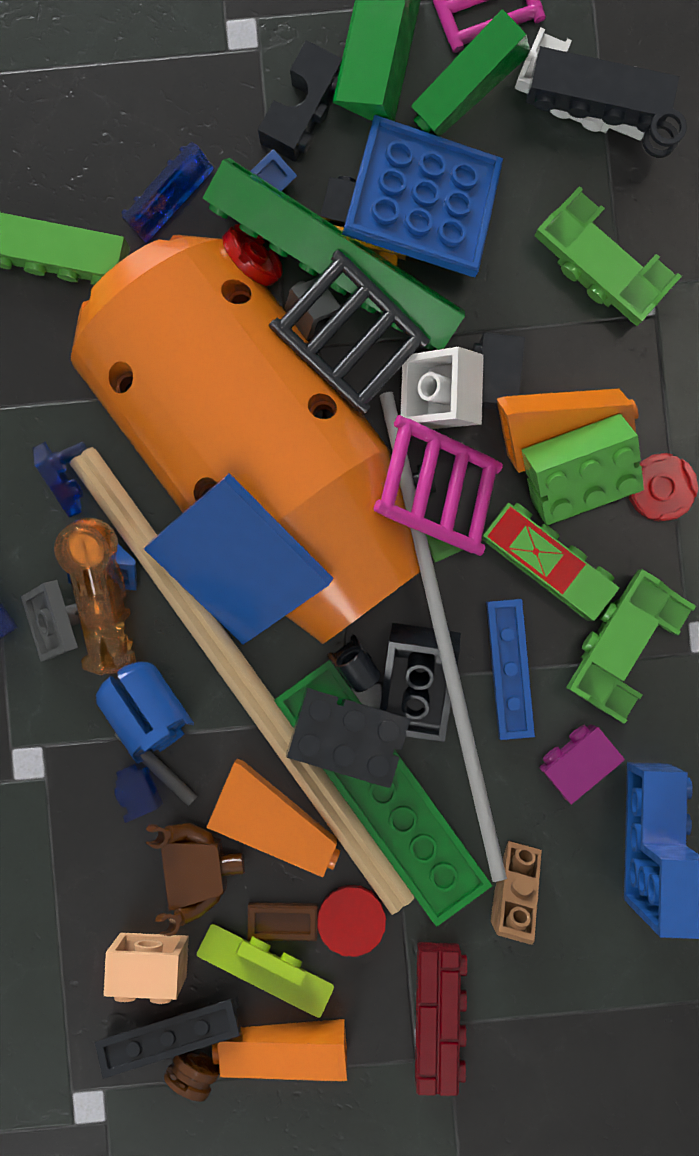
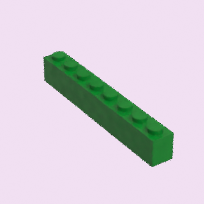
[202,158,465,351]

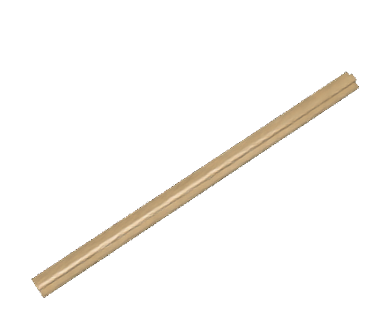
[69,447,415,914]

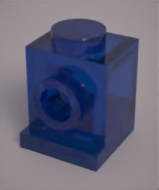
[114,764,163,823]

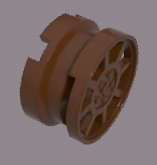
[164,1051,220,1102]

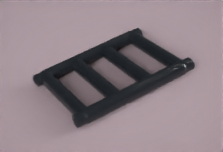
[269,249,430,416]

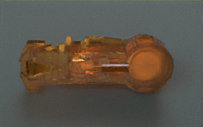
[54,517,136,676]

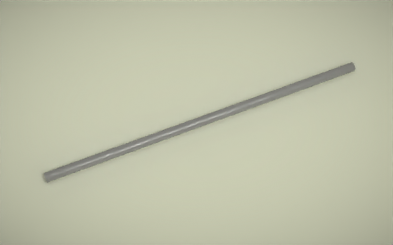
[380,392,507,882]

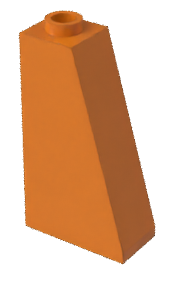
[497,388,639,473]
[206,758,341,877]
[212,1019,347,1081]

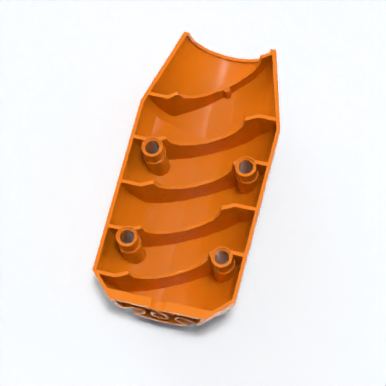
[71,235,420,644]

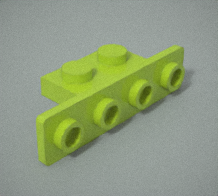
[197,924,334,1018]

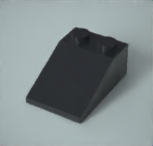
[380,623,461,742]

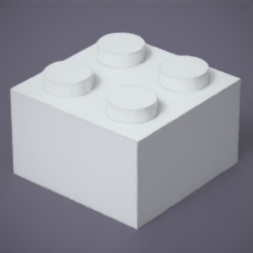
[401,347,484,429]

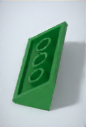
[333,0,421,121]

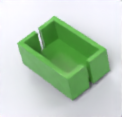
[521,414,644,526]

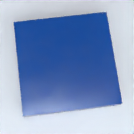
[342,115,503,278]
[144,473,333,645]

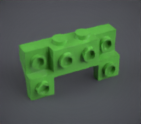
[534,186,682,326]
[566,569,696,724]

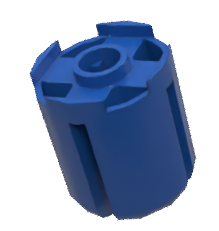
[96,662,194,763]

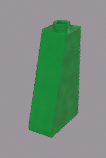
[411,9,530,137]

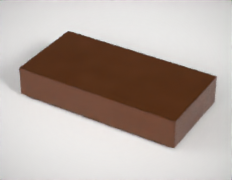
[248,902,318,941]

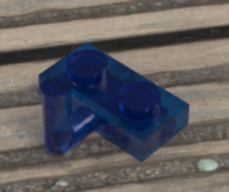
[33,441,87,518]

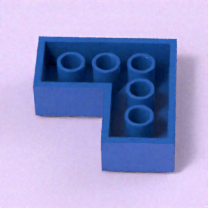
[624,762,699,939]

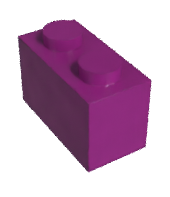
[539,724,625,805]

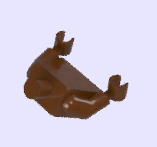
[145,823,245,937]

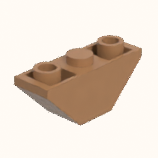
[491,841,542,945]

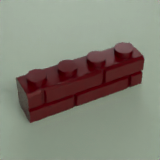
[415,942,467,1096]

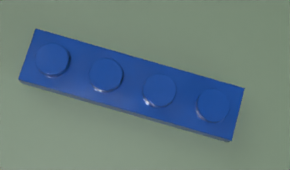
[486,599,535,740]

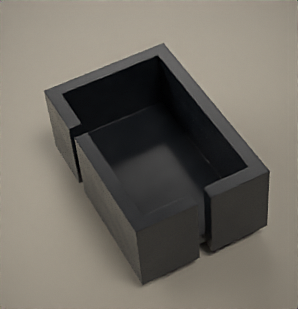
[286,688,411,788]

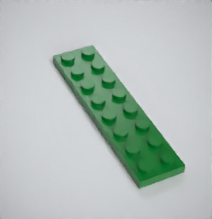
[274,659,493,927]

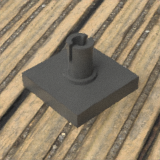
[21,580,92,662]

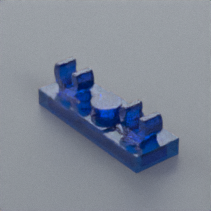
[122,142,214,243]

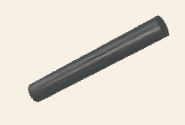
[114,733,198,806]

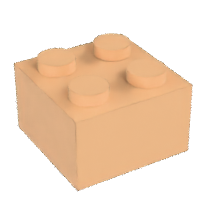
[104,933,189,1004]

